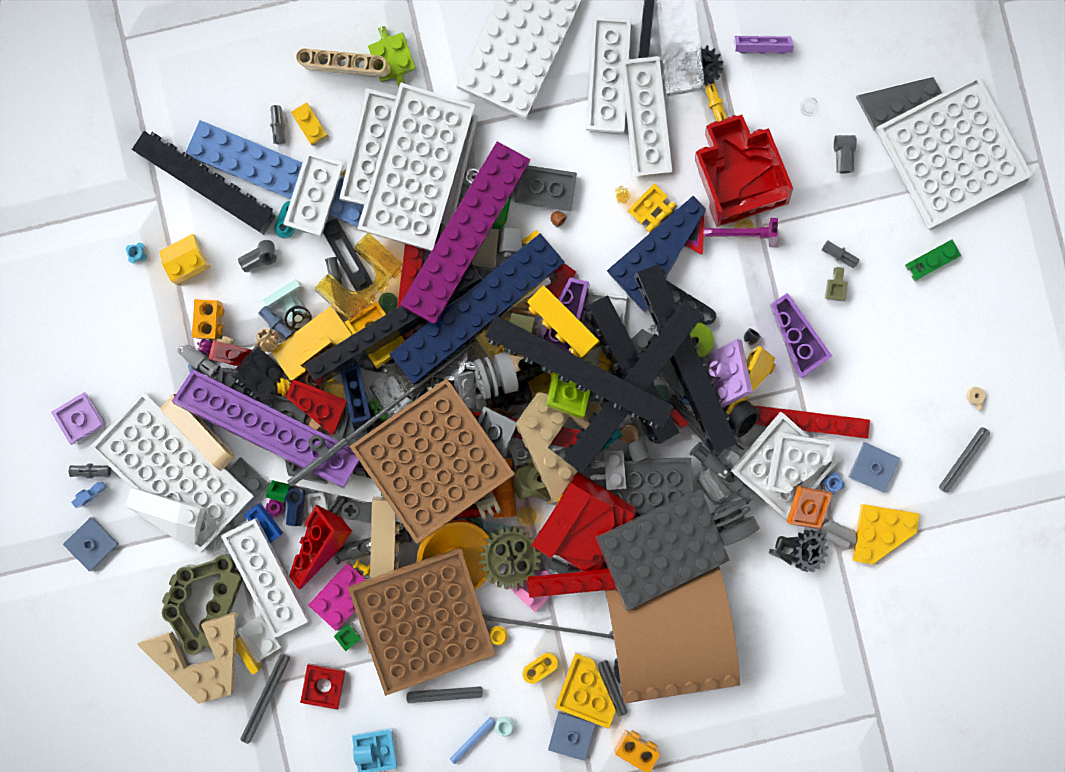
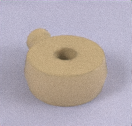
[966,387,985,411]

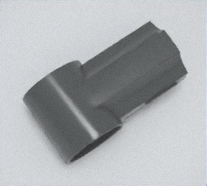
[833,135,857,174]
[238,240,277,273]
[627,439,650,463]

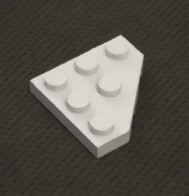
[767,432,835,493]

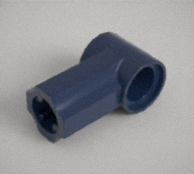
[284,487,306,526]

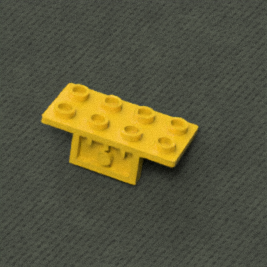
[271,306,352,381]

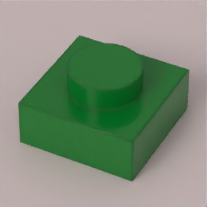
[266,480,291,502]
[334,623,361,652]

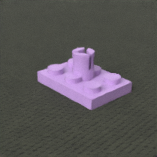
[708,339,753,408]

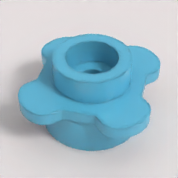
[126,242,147,264]

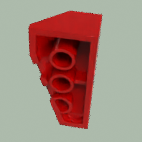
[289,505,352,589]

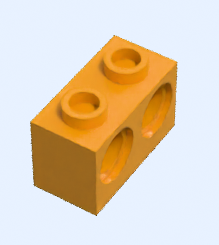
[192,299,224,340]
[614,730,661,772]

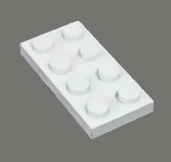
[284,151,344,237]

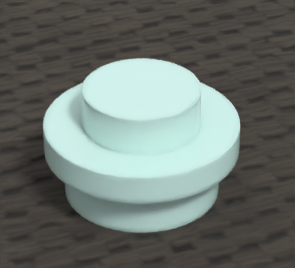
[495,717,514,737]

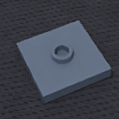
[848,442,900,493]
[63,517,119,572]
[548,711,595,761]

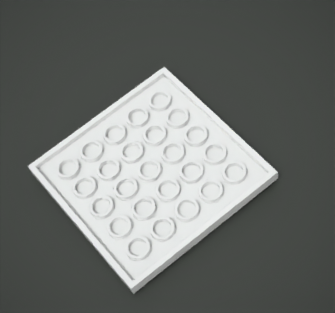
[876,75,1032,229]
[339,88,478,224]

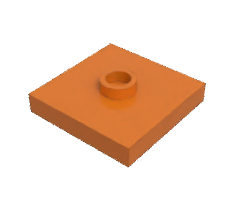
[786,486,833,529]

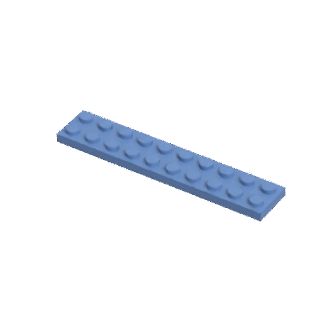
[186,120,364,227]

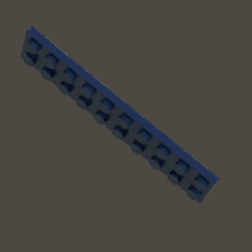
[390,233,565,385]

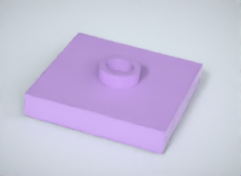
[51,392,105,445]

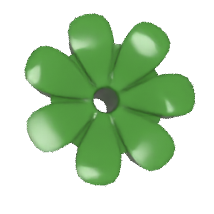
[369,397,390,421]

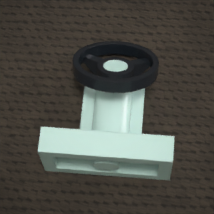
[263,279,312,331]

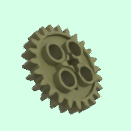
[479,526,541,590]

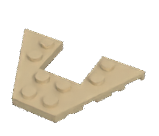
[515,393,602,503]
[137,612,238,704]

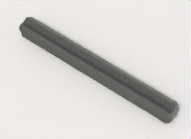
[240,653,290,744]

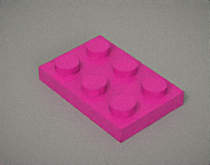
[308,562,367,631]

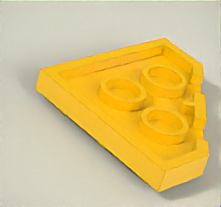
[852,504,920,564]
[555,652,616,729]

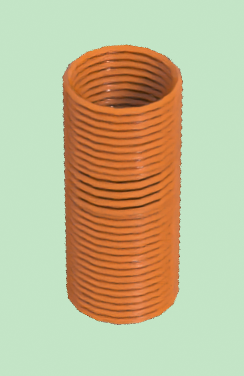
[493,458,517,518]

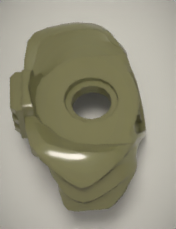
[514,458,551,502]

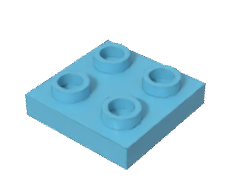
[352,728,398,772]

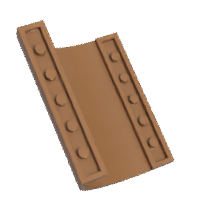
[605,566,740,704]

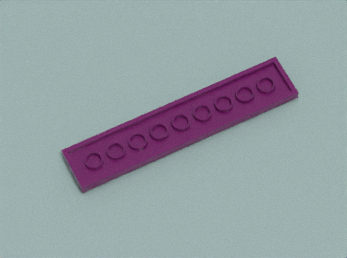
[400,141,531,325]

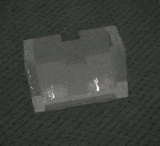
[369,371,413,418]

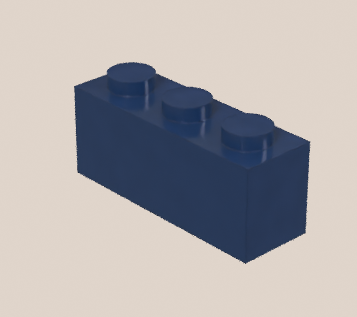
[341,365,373,430]

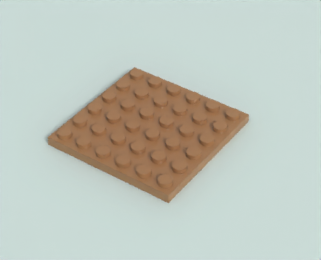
[350,378,515,544]
[348,547,495,696]

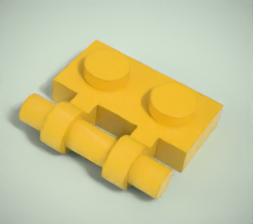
[627,183,677,233]

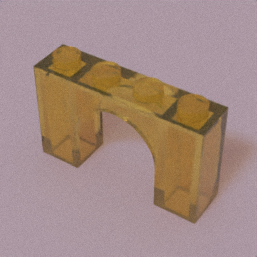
[315,233,402,322]

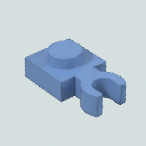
[71,481,107,508]

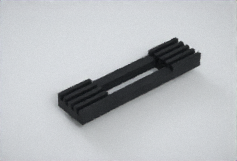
[323,218,374,294]

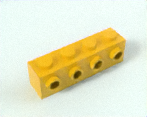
[527,285,600,359]

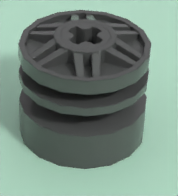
[711,498,760,546]

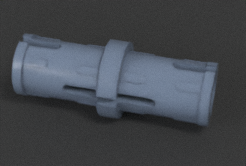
[258,306,294,341]

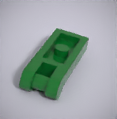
[905,239,962,281]

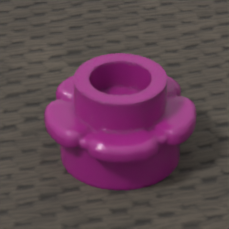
[197,338,212,356]
[266,499,285,517]

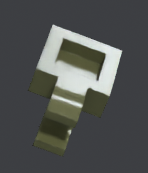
[824,267,848,301]

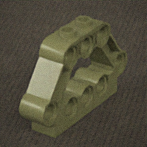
[161,553,243,655]

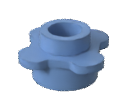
[822,472,845,495]

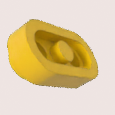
[523,652,558,684]

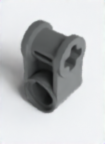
[342,501,372,523]

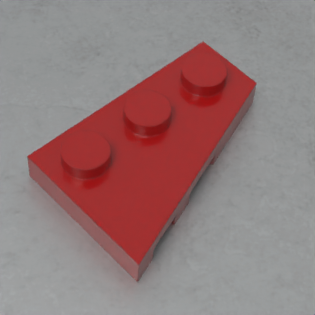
[286,379,347,436]

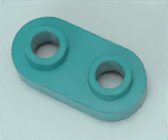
[274,201,295,239]

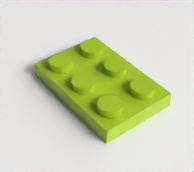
[546,358,596,419]

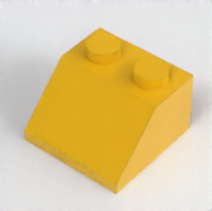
[159,234,211,285]

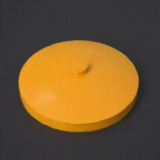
[417,520,490,590]

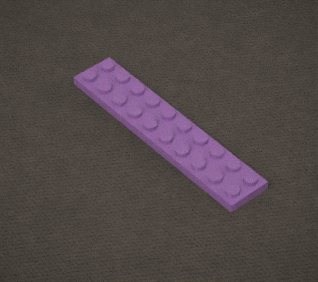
[172,369,360,489]

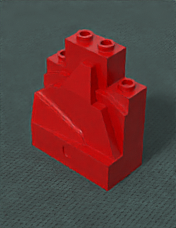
[695,114,794,228]
[531,472,637,571]

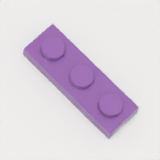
[733,36,794,54]

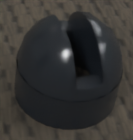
[744,328,761,345]

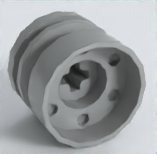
[474,352,518,399]

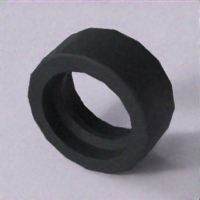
[728,400,760,438]

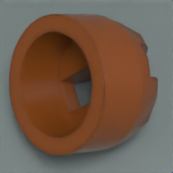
[550,211,567,228]

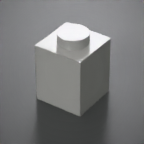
[497,227,522,257]

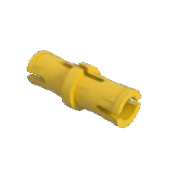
[704,83,728,122]

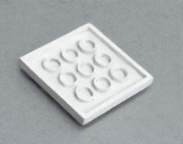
[731,412,837,520]

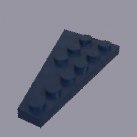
[607,196,706,313]

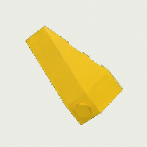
[724,346,776,415]

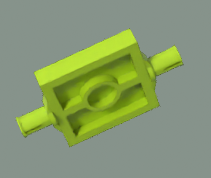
[368,26,416,86]

